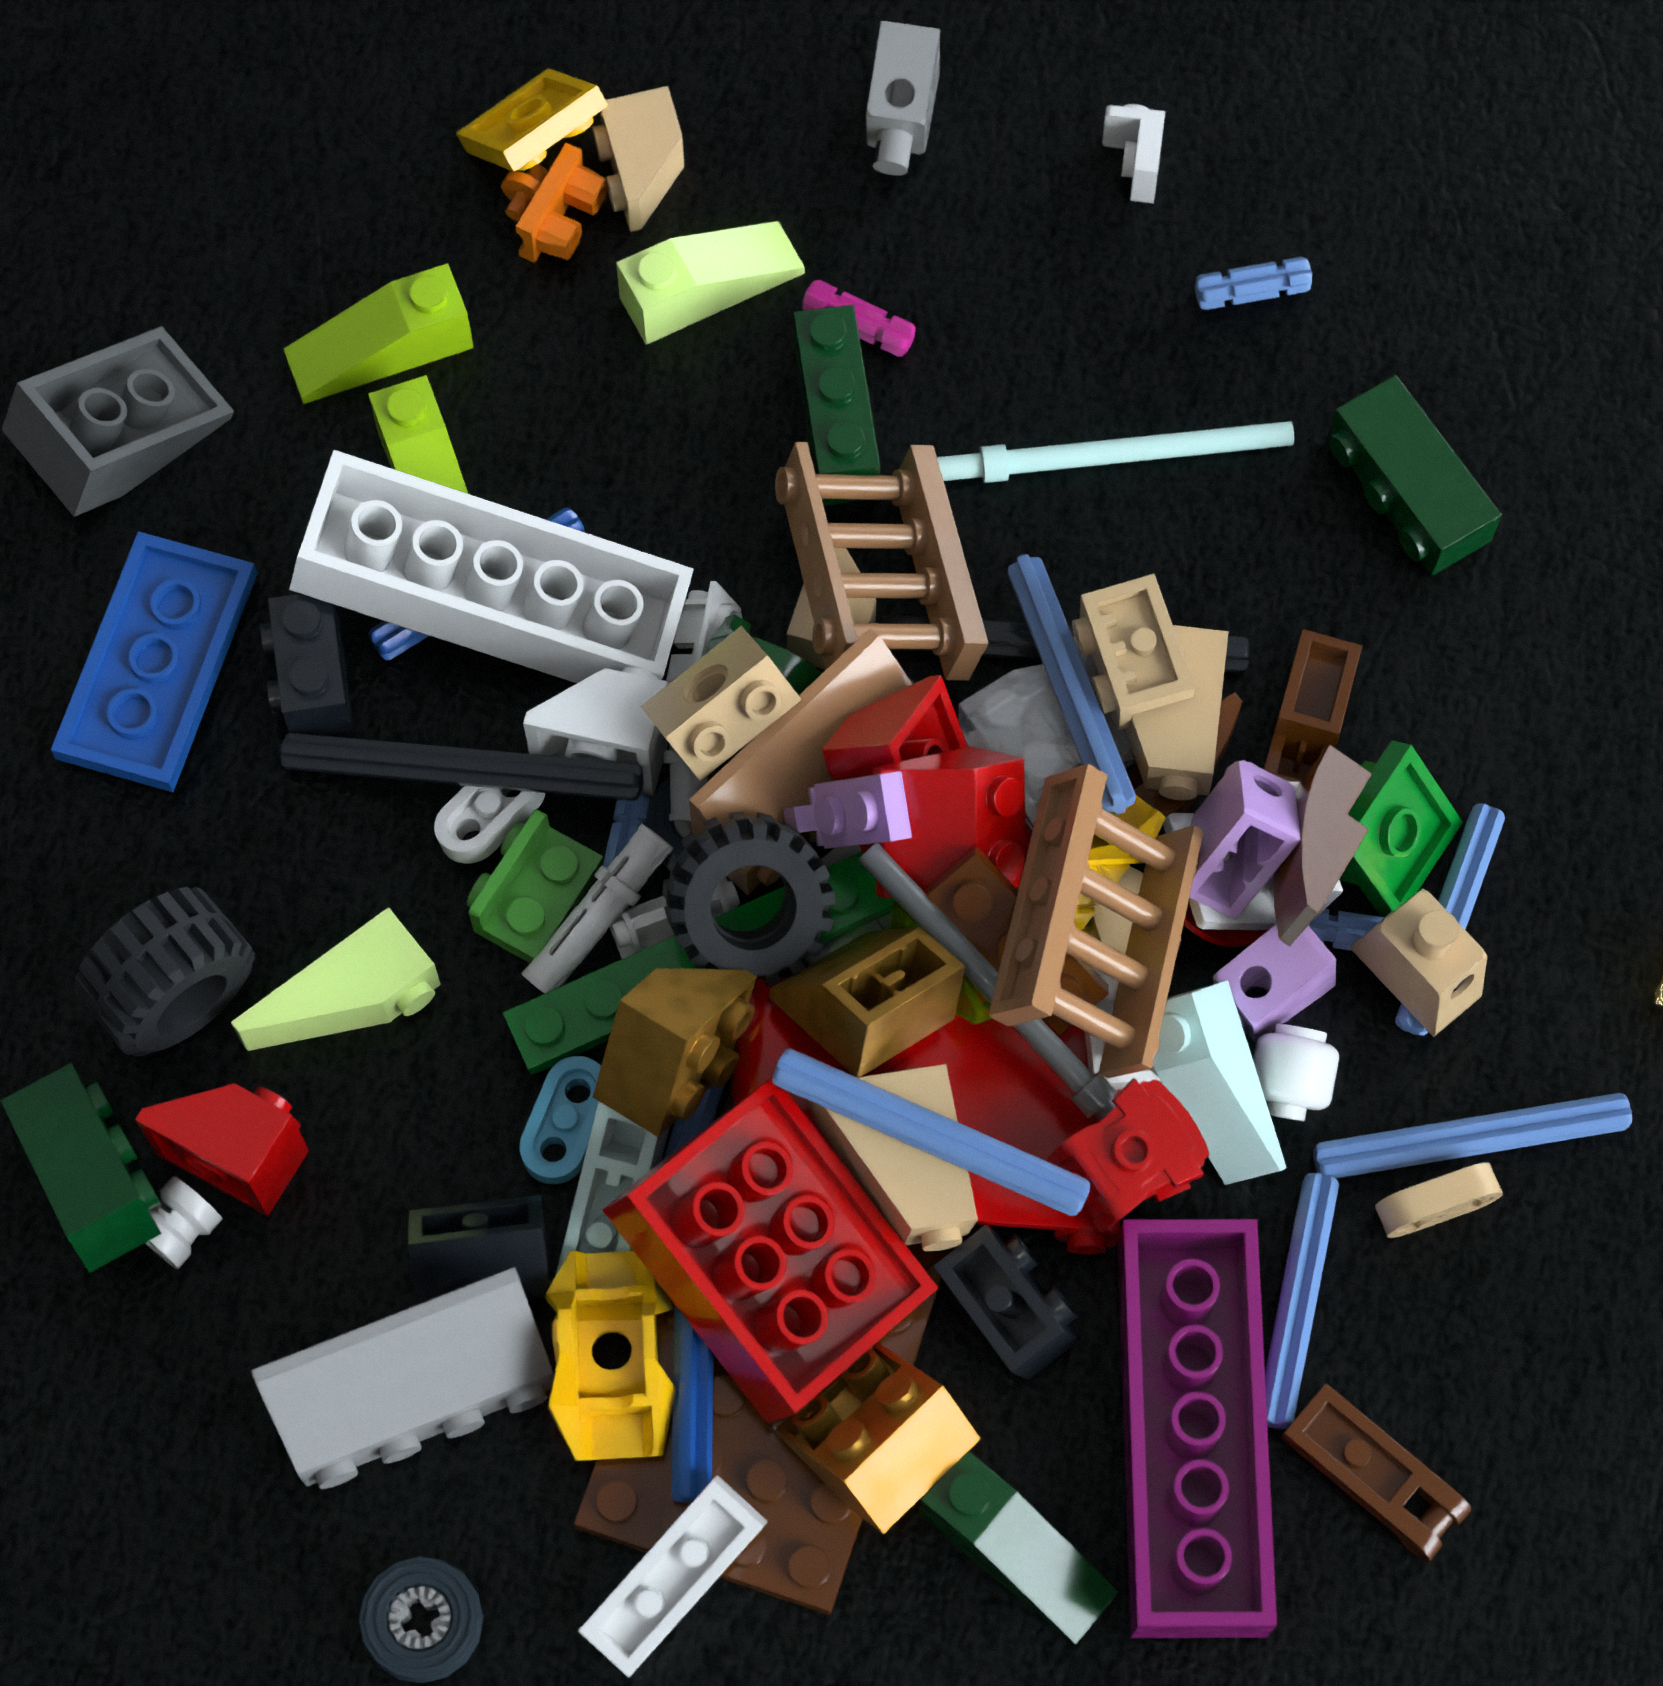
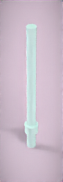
[937,421,1294,483]

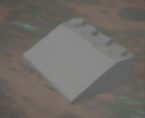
[252,1267,554,1489]

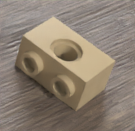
[641,626,802,781]

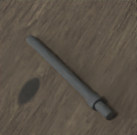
[858,843,1117,1121]

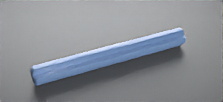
[1008,554,1136,815]
[772,1049,1090,1216]
[1313,1093,1632,1178]

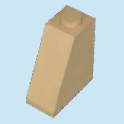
[1125,625,1229,800]
[808,1064,978,1251]

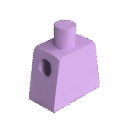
[1189,760,1301,919]
[1213,924,1336,1043]

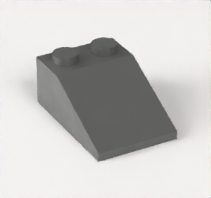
[2,326,234,517]

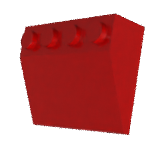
[602,1076,938,1423]

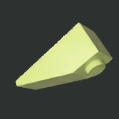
[616,221,805,345]
[231,907,441,1051]

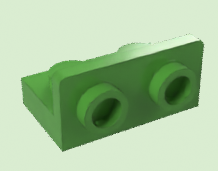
[467,809,604,963]

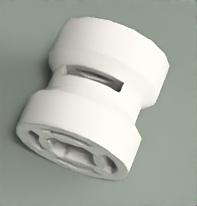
[145,1176,223,1269]

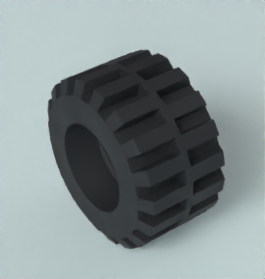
[663,811,835,986]
[74,887,255,1056]

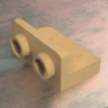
[1072,574,1195,730]

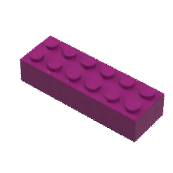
[1117,1219,1277,1638]

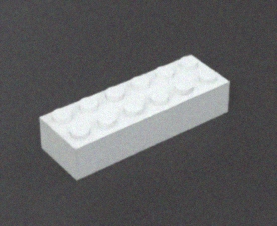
[289,450,694,683]

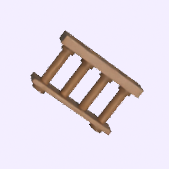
[775,442,989,680]
[988,764,1204,1078]

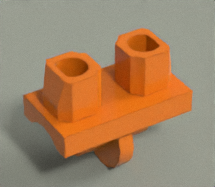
[501,143,607,263]

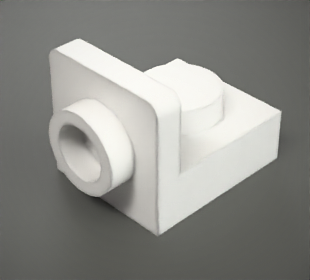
[1102,104,1165,203]

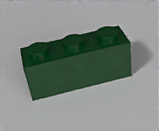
[794,304,880,506]
[1328,375,1502,576]
[0,1063,162,1273]

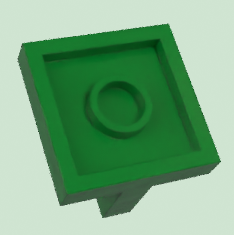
[1339,740,1463,917]

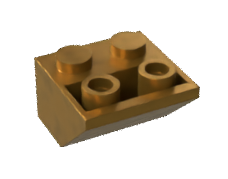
[769,926,966,1078]
[593,968,757,1137]
[775,1342,980,1534]

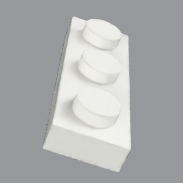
[579,1475,768,1677]

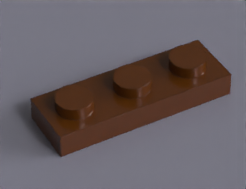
[926,846,1109,1035]

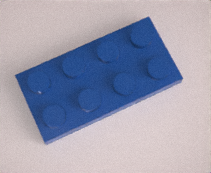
[51,531,258,792]

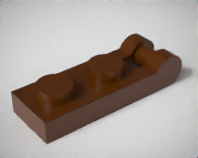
[1281,1383,1471,1562]

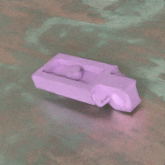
[783,771,912,849]

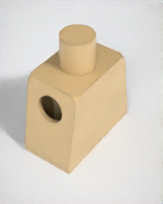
[1350,889,1487,1037]

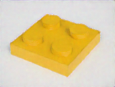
[456,69,608,172]

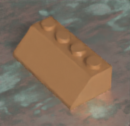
[689,628,912,896]

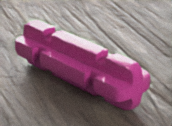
[803,280,915,356]

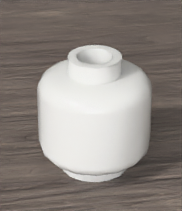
[1253,1024,1339,1121]

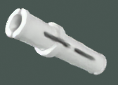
[522,823,674,994]

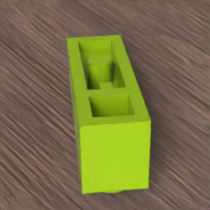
[284,263,474,404]
[368,375,468,494]

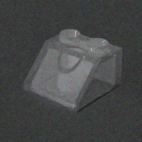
[959,664,1135,808]

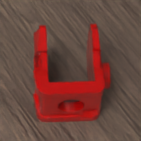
[1047,1078,1209,1233]

